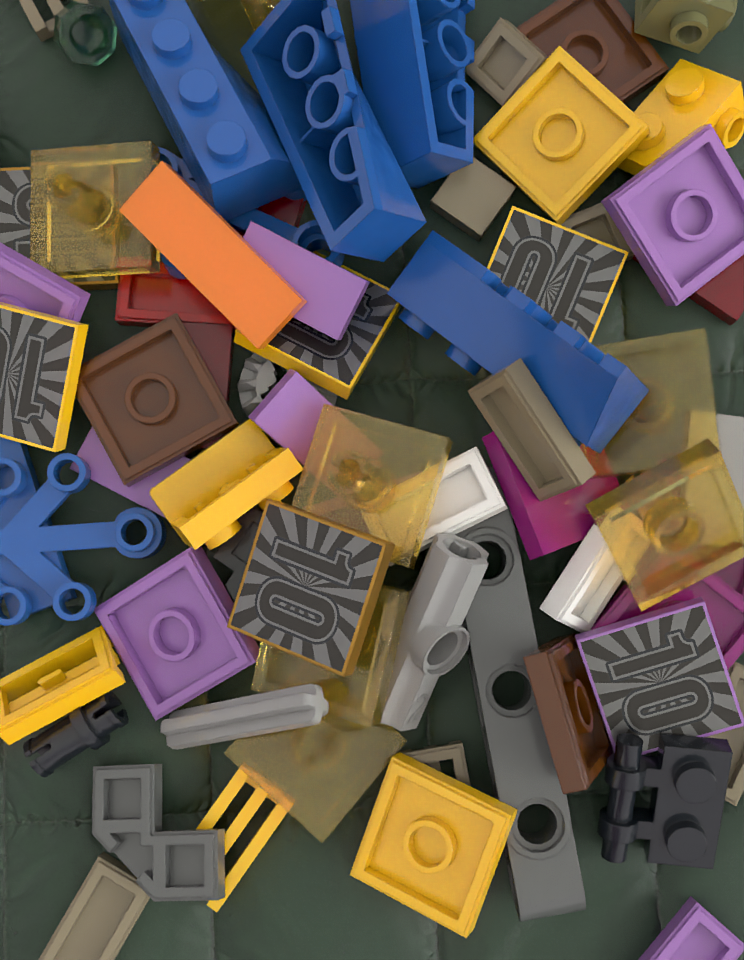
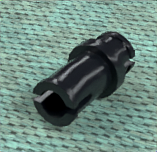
[23,691,129,777]

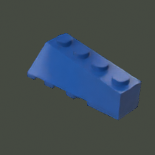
[109,0,302,221]
[240,0,427,262]
[350,0,475,189]
[387,230,649,454]

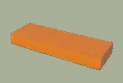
[119,161,307,349]

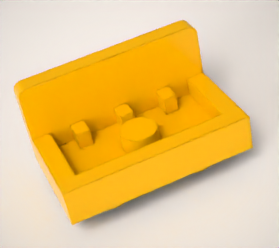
[618,59,744,175]
[149,419,304,550]

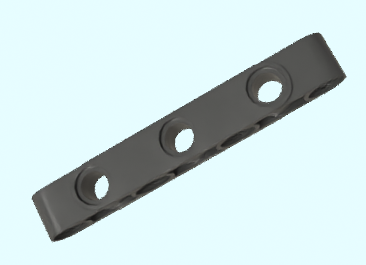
[455,466,586,922]

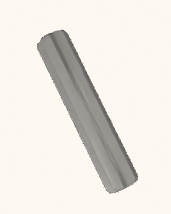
[160,683,329,750]

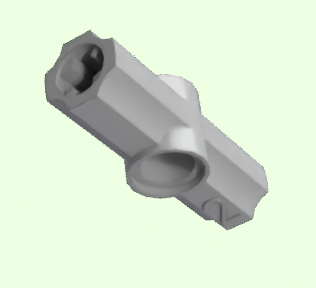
[365,533,489,731]

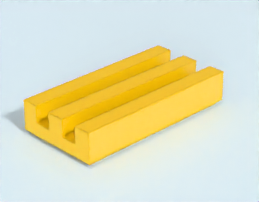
[0,625,126,745]
[196,762,295,912]

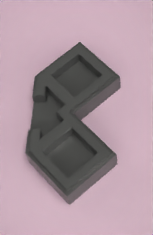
[92,764,225,902]

